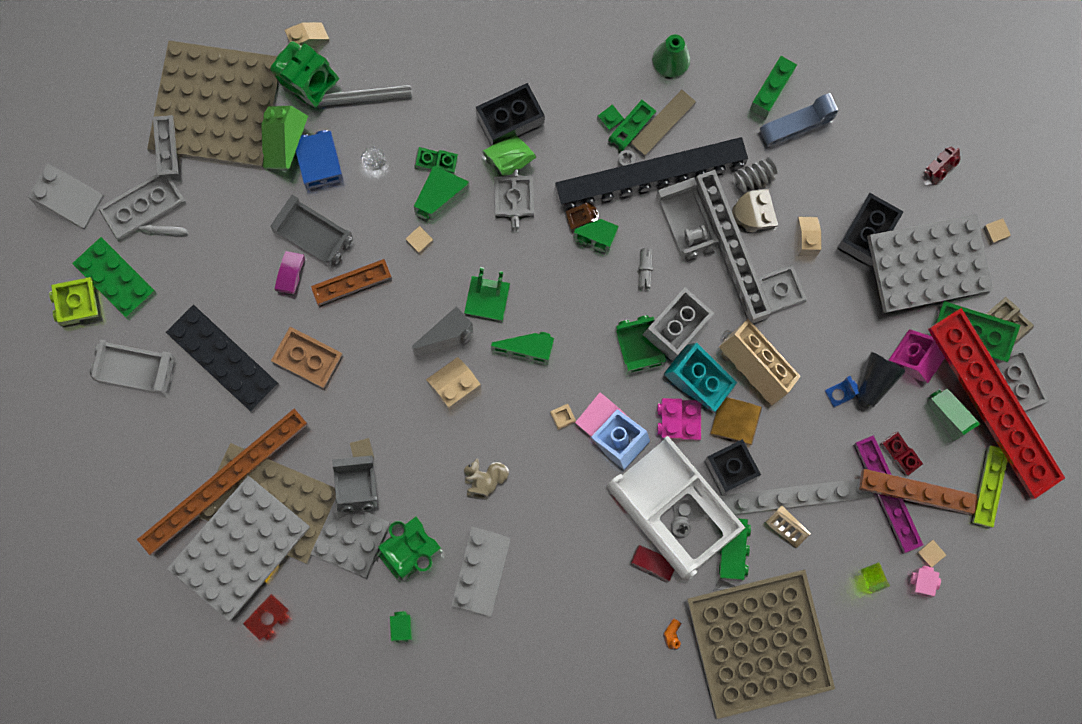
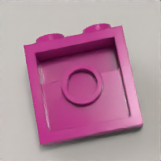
[657,398,701,441]

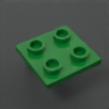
[464,267,510,321]

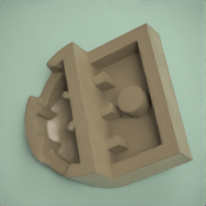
[732,189,778,232]

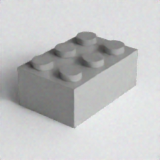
[643,287,714,360]

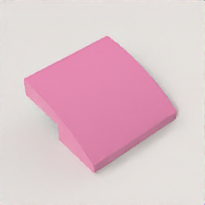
[575,392,628,438]

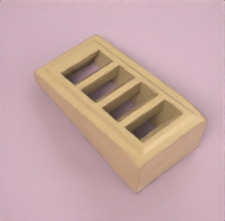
[766,506,811,548]

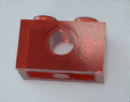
[243,594,291,642]

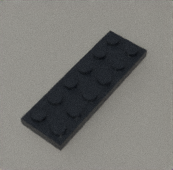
[166,304,279,413]

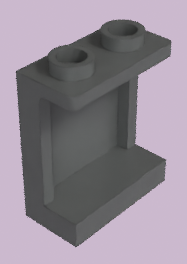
[332,455,378,513]

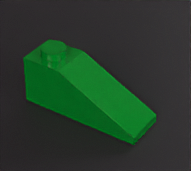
[491,332,554,364]

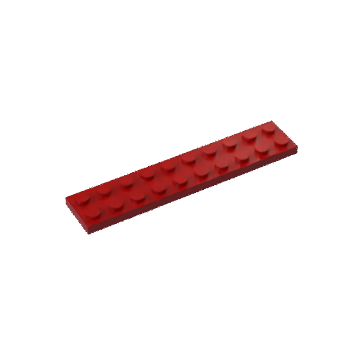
[928,308,1065,499]

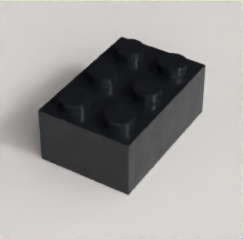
[476,83,545,145]
[838,192,904,266]

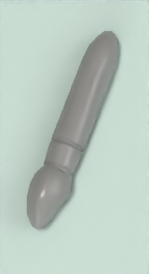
[139,225,187,235]

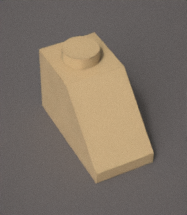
[285,23,329,48]
[798,217,821,256]

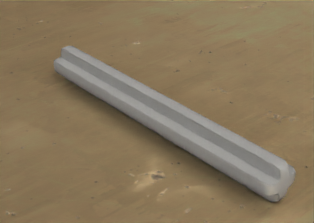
[318,85,412,106]

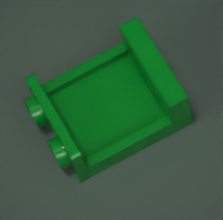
[615,315,666,374]

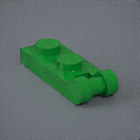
[608,99,656,152]

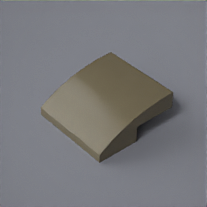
[986,297,1034,345]

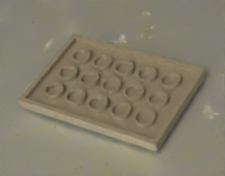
[198,443,336,564]

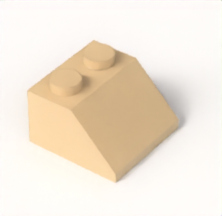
[426,357,481,411]

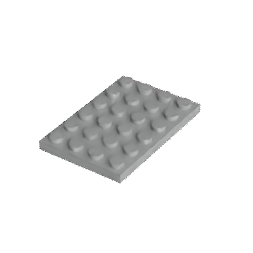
[867,214,993,313]
[167,476,310,621]

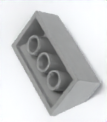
[452,527,511,617]

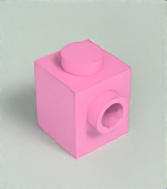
[910,566,941,598]

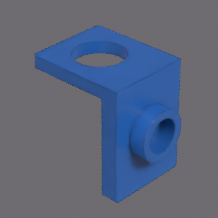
[825,376,859,408]

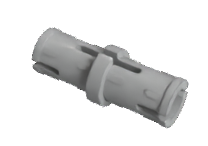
[638,248,653,289]

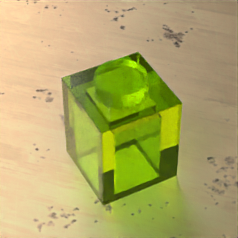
[861,562,890,593]

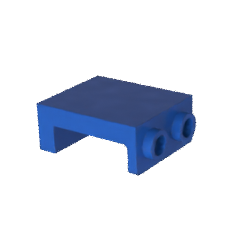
[296,130,343,189]

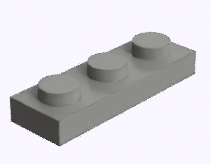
[153,115,178,176]

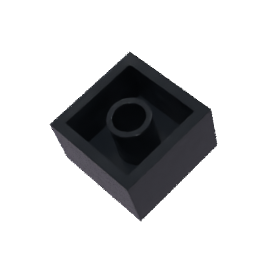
[705,439,761,495]

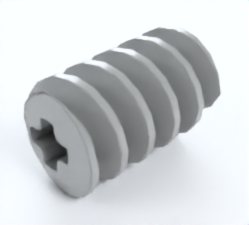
[734,157,778,193]

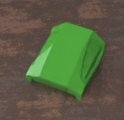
[482,136,536,176]

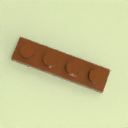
[311,259,392,306]

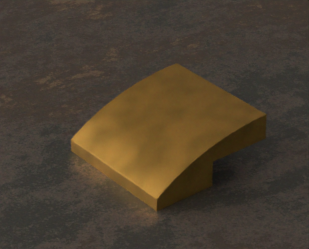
[711,397,762,445]

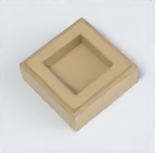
[984,218,1011,244]
[406,226,433,254]
[550,404,576,430]
[917,540,946,567]

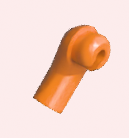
[664,618,682,649]

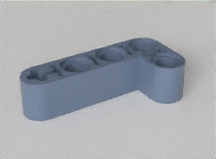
[760,93,838,147]

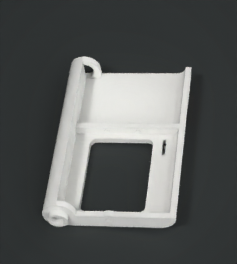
[606,436,745,580]

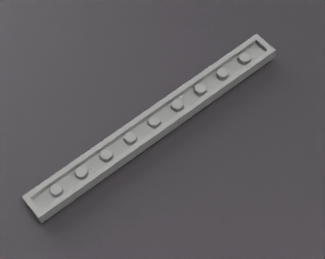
[673,479,873,520]

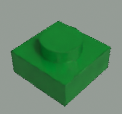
[597,104,624,132]

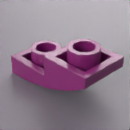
[274,251,305,294]

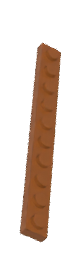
[137,408,308,556]

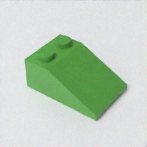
[261,106,308,169]

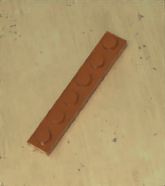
[859,469,977,515]

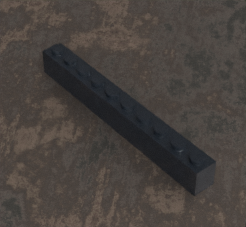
[555,137,748,210]

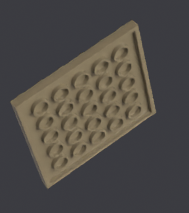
[147,40,279,168]
[687,569,835,719]

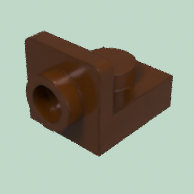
[566,203,599,230]

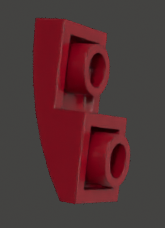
[880,432,923,476]
[630,545,675,582]

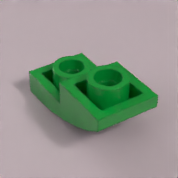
[414,147,458,173]

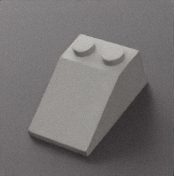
[28,163,104,229]

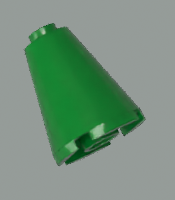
[653,34,690,78]

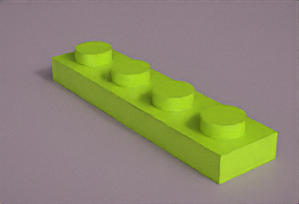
[972,446,1007,528]

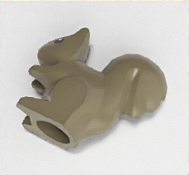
[464,458,509,499]

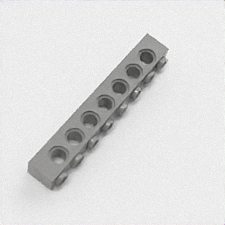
[696,170,772,323]

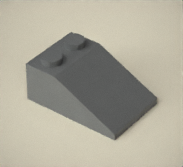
[412,306,473,357]

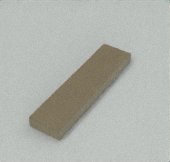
[630,90,696,157]

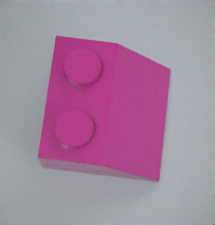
[888,329,945,383]

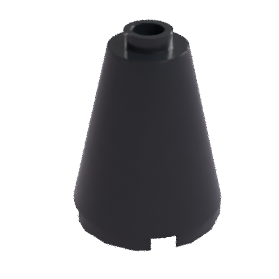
[856,352,905,409]

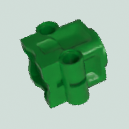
[270,41,339,108]
[377,516,442,581]

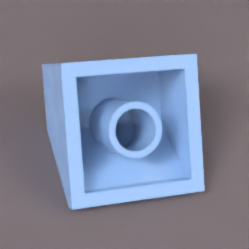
[591,409,650,470]

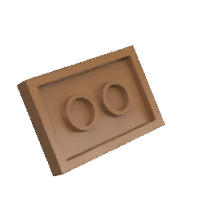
[271,327,343,389]

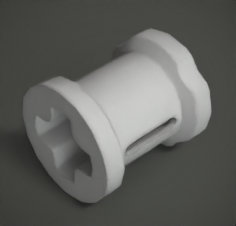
[684,225,708,246]

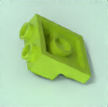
[49,277,99,326]

